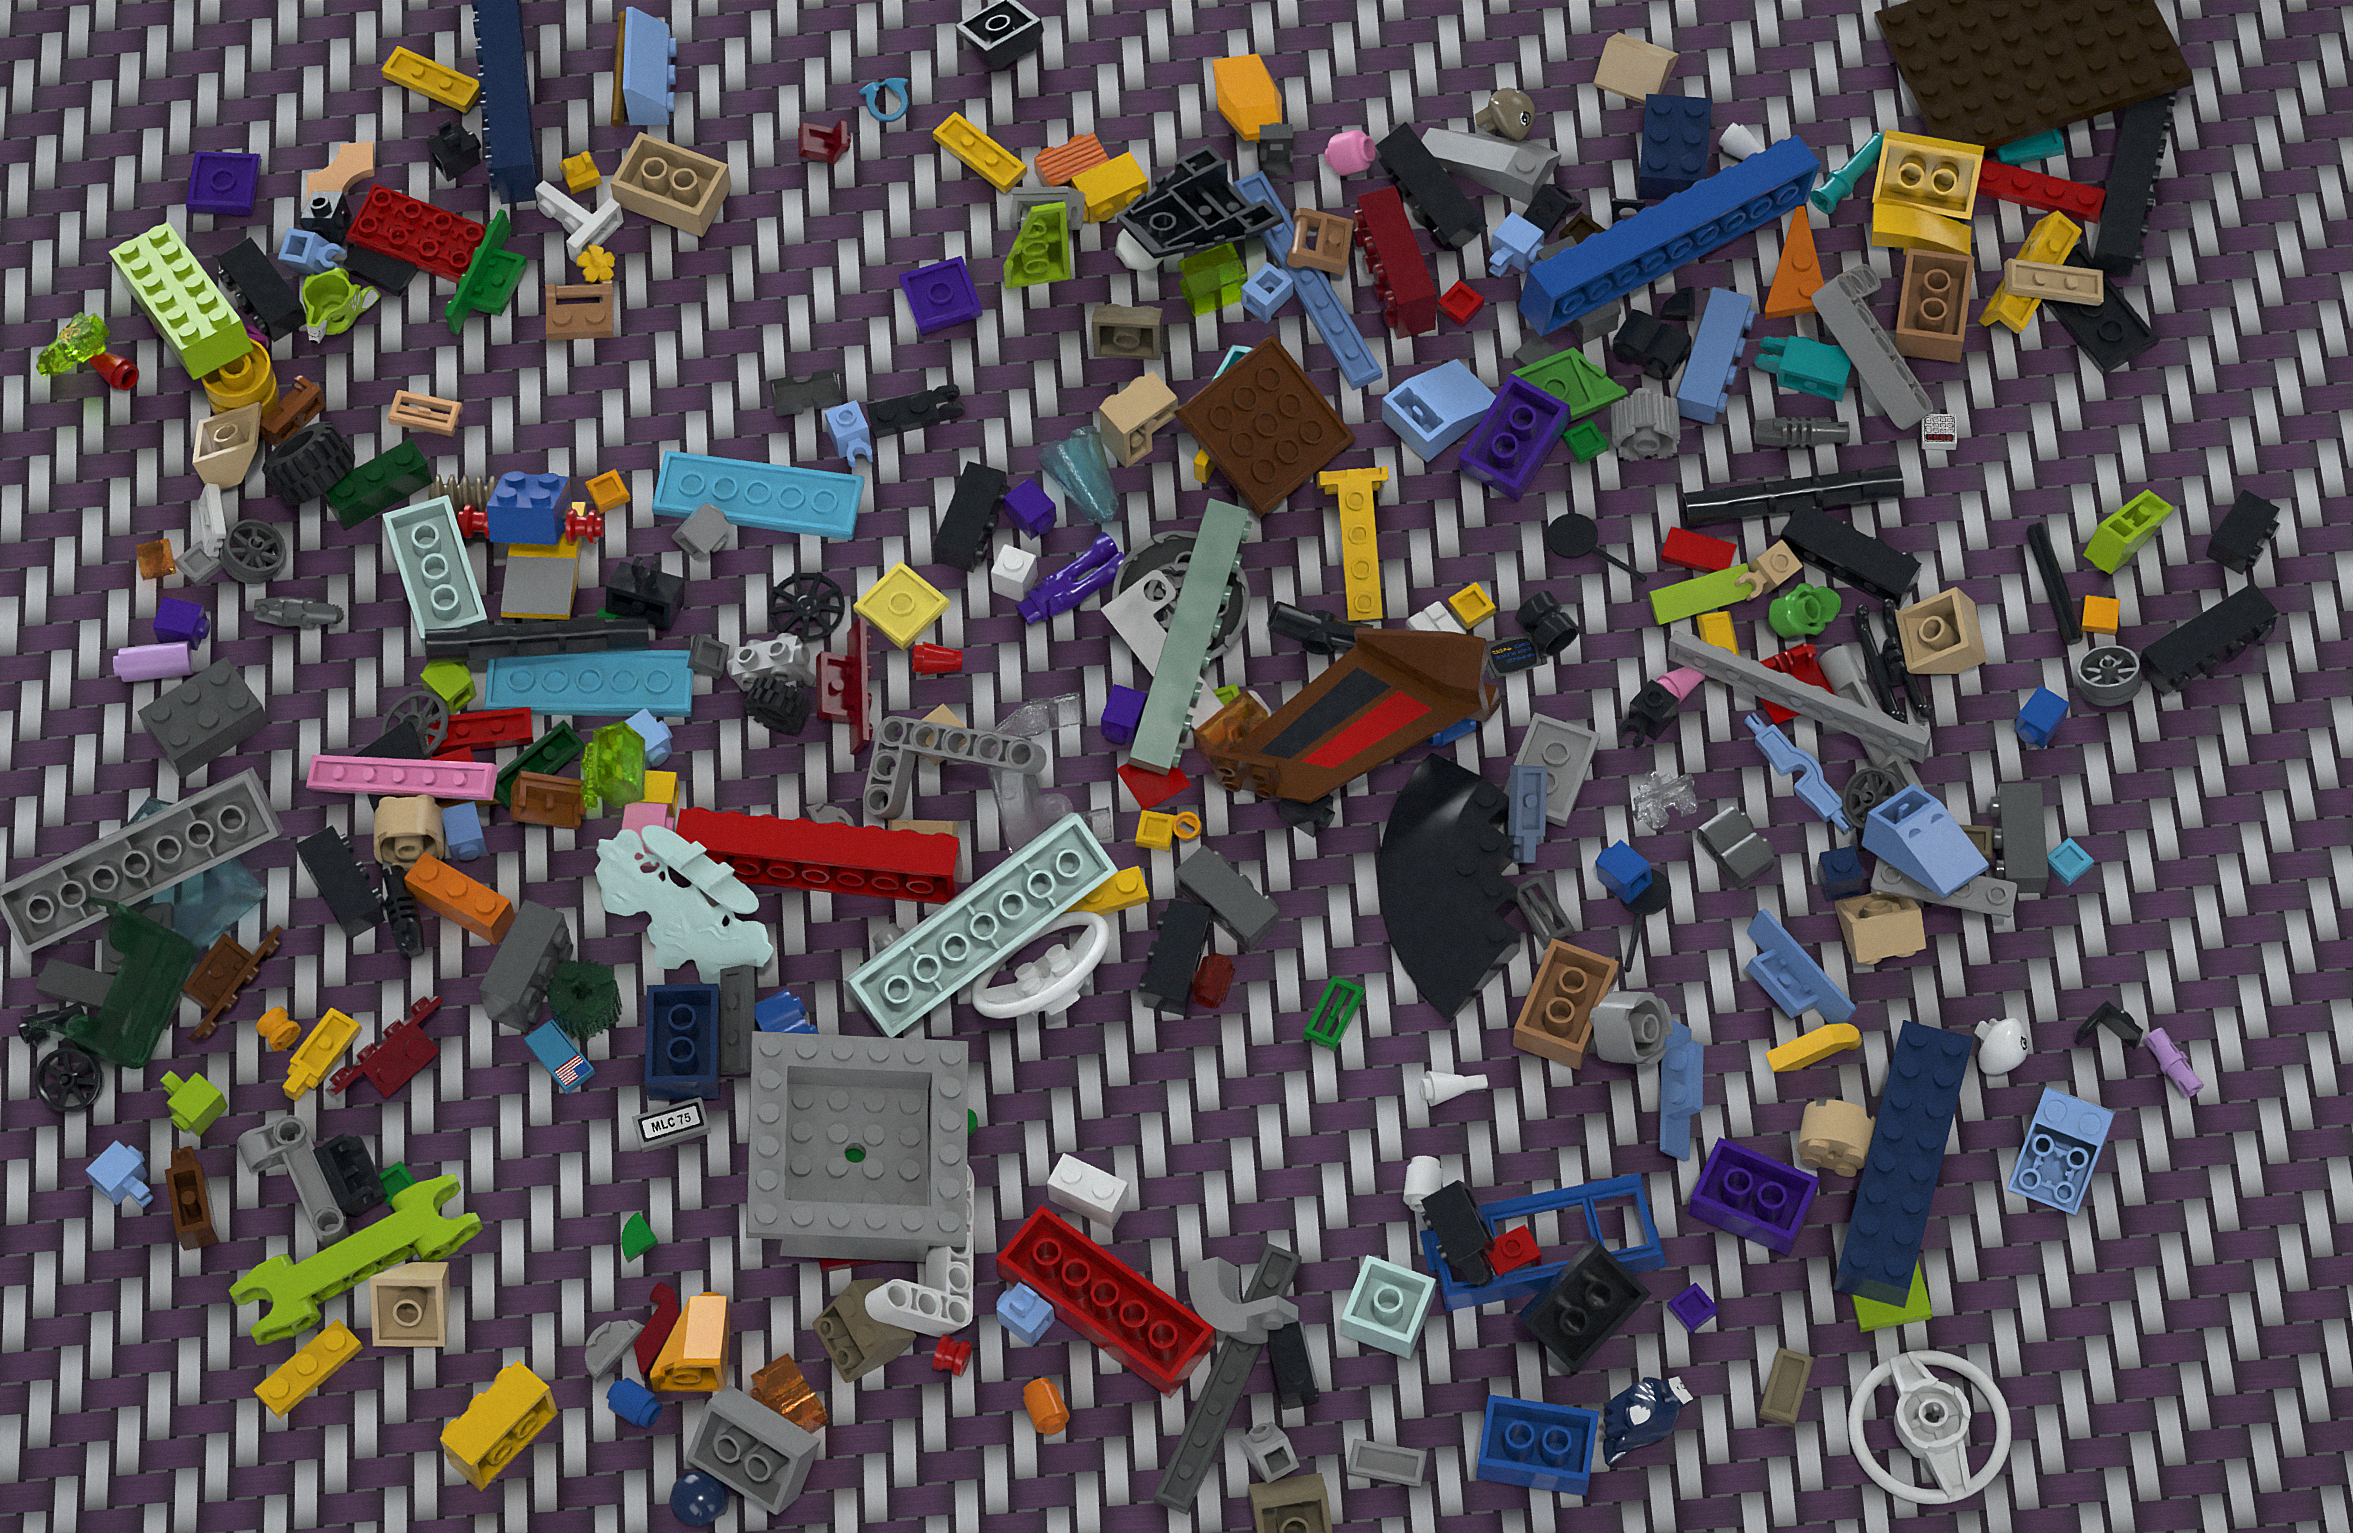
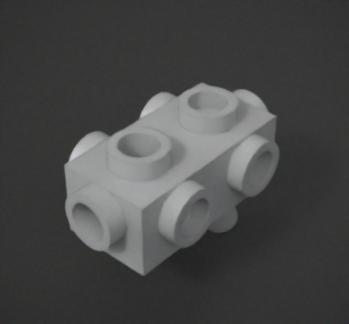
[727,633,816,692]

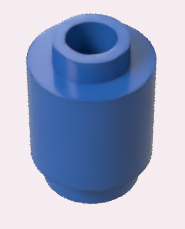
[606,1377,663,1429]

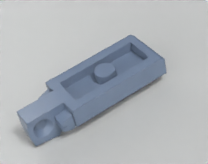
[1508,765,1547,863]

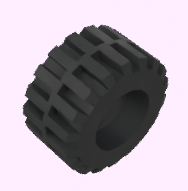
[262,421,356,506]

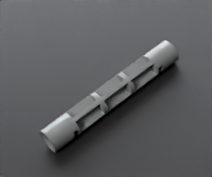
[1818,645,1925,795]

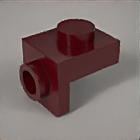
[798,119,851,164]

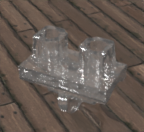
[1632,769,1698,831]

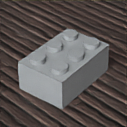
[686,1384,821,1515]

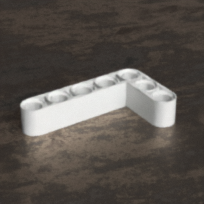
[865,1165,974,1337]

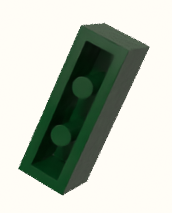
[324,438,433,531]

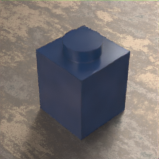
[1817,845,1864,902]

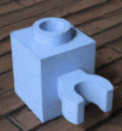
[1489,212,1544,278]
[278,228,346,275]
[825,400,873,469]
[85,1140,154,1208]
[996,1282,1055,1347]

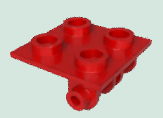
[1758,642,1835,726]

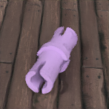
[2144,1028,2204,1098]

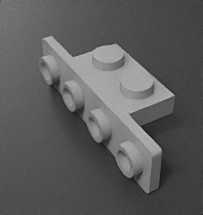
[1871,856,2017,918]

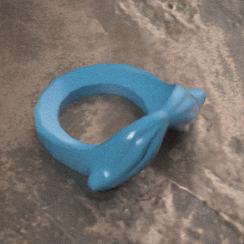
[859,78,909,123]

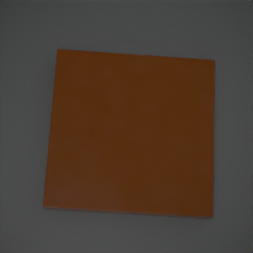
[1173,333,1357,519]

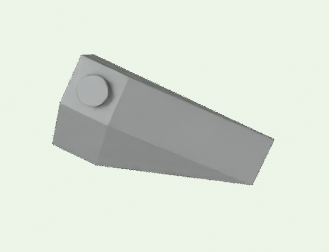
[1421,128,1561,205]

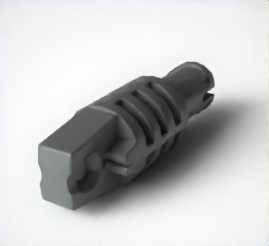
[1754,417,1850,447]

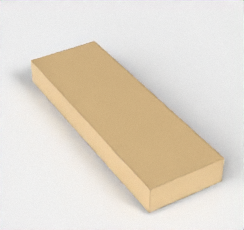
[2004,258,2104,306]

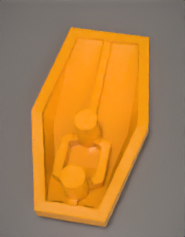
[1212,54,1282,143]

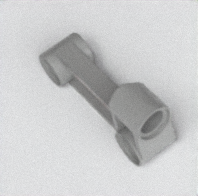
[237,1115,349,1248]

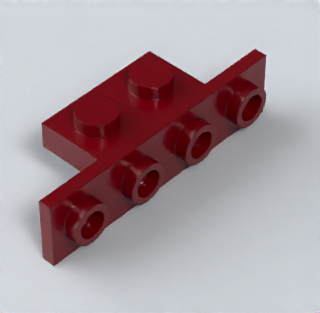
[816,617,873,755]
[325,996,443,1099]

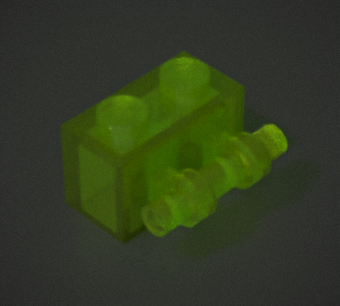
[581,720,645,809]

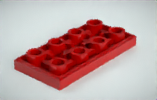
[346,183,487,284]

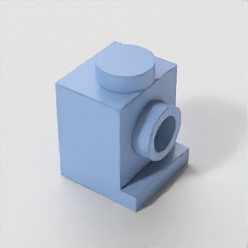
[1241,262,1293,324]

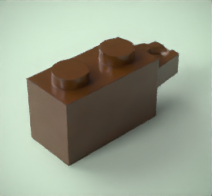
[165,1146,220,1251]

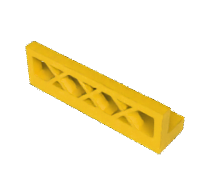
[1978,210,2083,334]

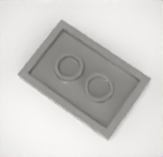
[1503,713,1600,827]

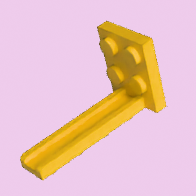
[1316,466,1389,621]

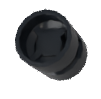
[1515,591,1579,656]

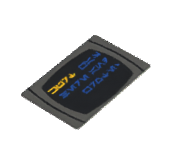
[1486,634,1548,679]

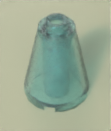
[1038,426,1119,524]

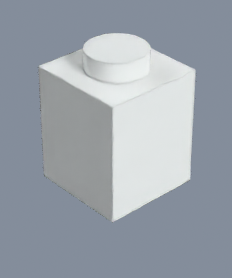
[991,544,1038,601]

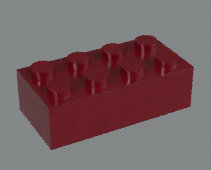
[1352,186,1437,340]

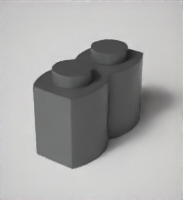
[1696,806,1775,890]

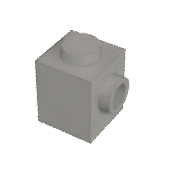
[671,503,731,560]
[1240,1421,1300,1484]

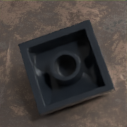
[955,0,1044,69]

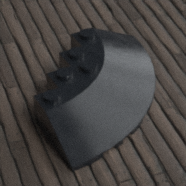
[1379,752,1521,1023]

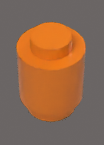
[1023,1378,1070,1435]

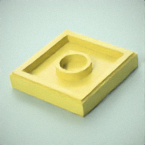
[853,561,950,651]

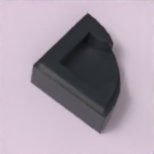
[1661,287,1695,321]

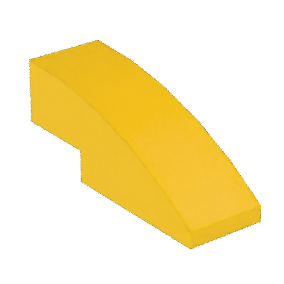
[1871,203,1971,256]

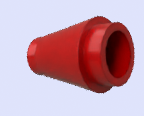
[89,349,139,390]
[912,642,962,676]

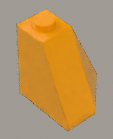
[650,1292,730,1392]

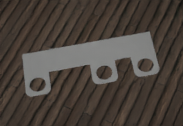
[1100,570,1271,751]

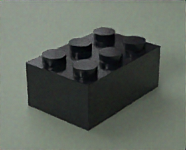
[1516,1237,1651,1373]

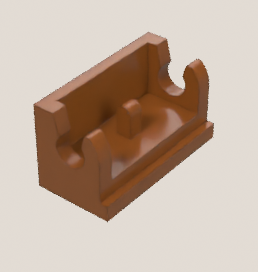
[259,375,326,447]
[510,771,588,830]

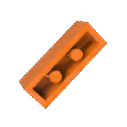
[404,852,516,946]

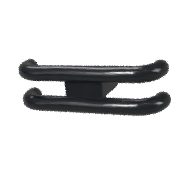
[1855,598,1934,724]

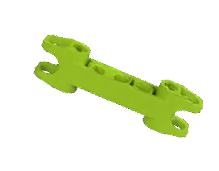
[229,1173,483,1346]

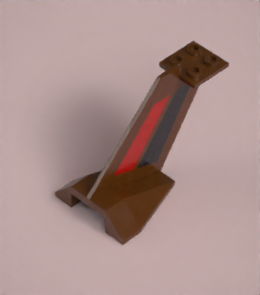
[1208,628,1501,804]

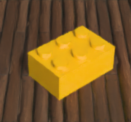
[1872,129,1985,220]
[439,1360,558,1491]

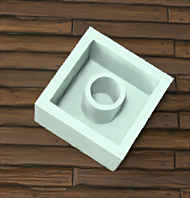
[1341,1255,1436,1359]

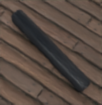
[2027,522,2083,645]

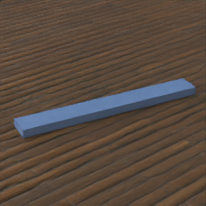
[1233,171,1383,391]

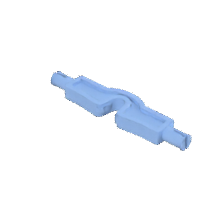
[1744,713,1855,834]

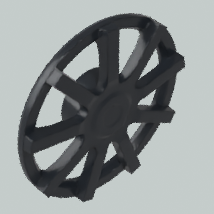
[768,572,845,641]

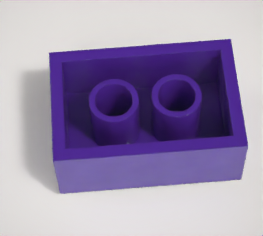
[1458,373,1571,502]
[1688,1137,1820,1256]

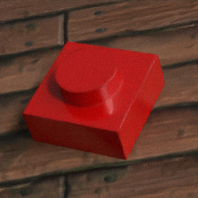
[1437,280,1484,327]

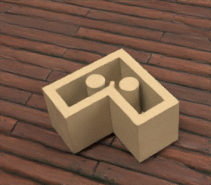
[1099,371,1178,468]

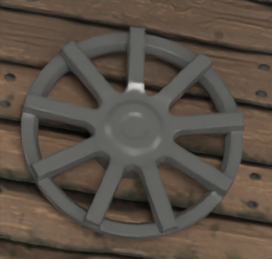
[381,691,450,759]

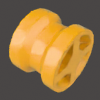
[255,1006,301,1052]

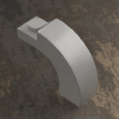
[1188,1257,1298,1344]

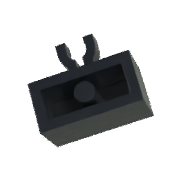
[605,556,685,629]

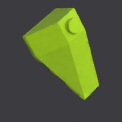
[1003,202,1071,289]

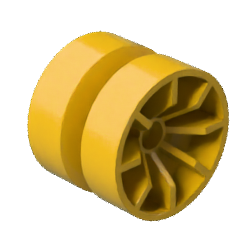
[201,338,280,418]

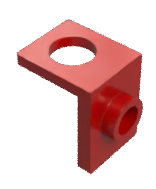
[1486,1224,1542,1277]

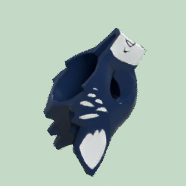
[1603,1376,1693,1466]

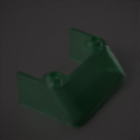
[30,897,196,1070]

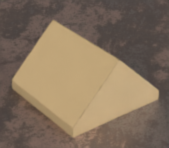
[1593,32,1679,104]

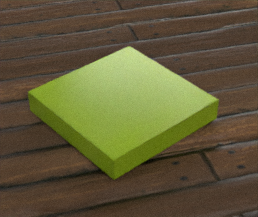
[1850,1259,1933,1333]

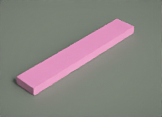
[306,755,499,800]

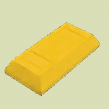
[1696,611,1740,677]

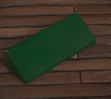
[493,720,585,809]

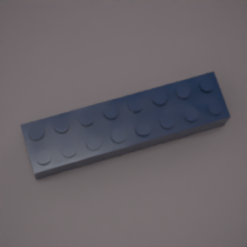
[471,0,539,205]
[1833,1020,1973,1308]

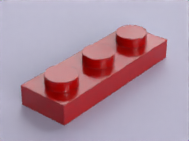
[427,707,534,754]

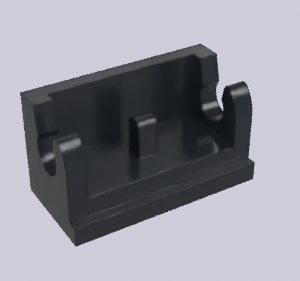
[312,1133,388,1217]

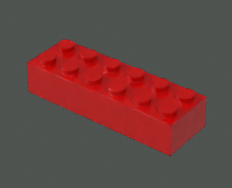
[996,1205,1215,1399]

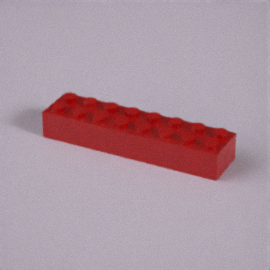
[676,807,963,905]

